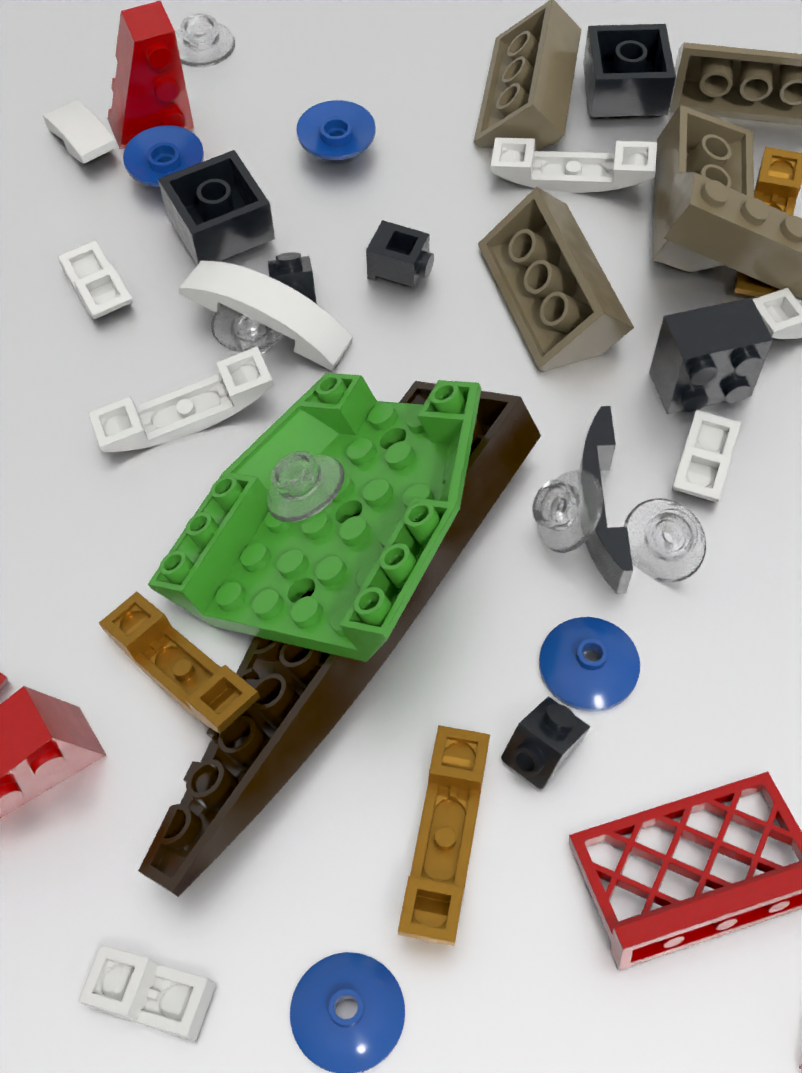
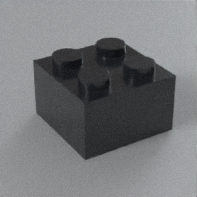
[583,24,676,117]
[158,150,275,265]
[649,297,773,414]

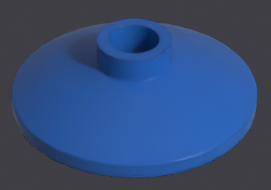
[296,100,376,160]
[123,126,204,187]
[539,617,640,711]
[290,952,405,1073]

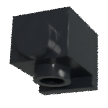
[366,220,434,287]

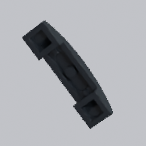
[577,406,633,594]

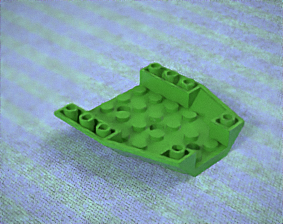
[148,373,482,662]

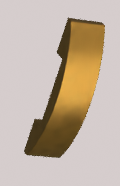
[735,147,802,297]
[99,591,260,733]
[398,725,490,946]

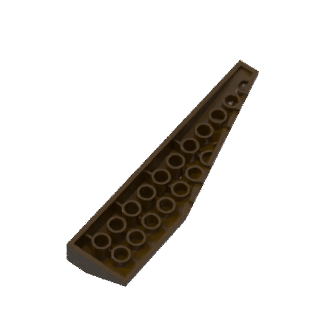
[138,381,541,897]

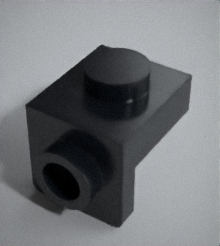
[268,252,317,304]
[501,696,591,789]

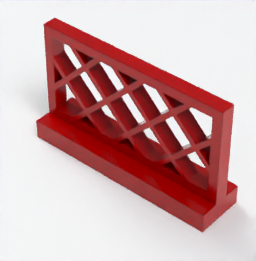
[569,771,802,970]

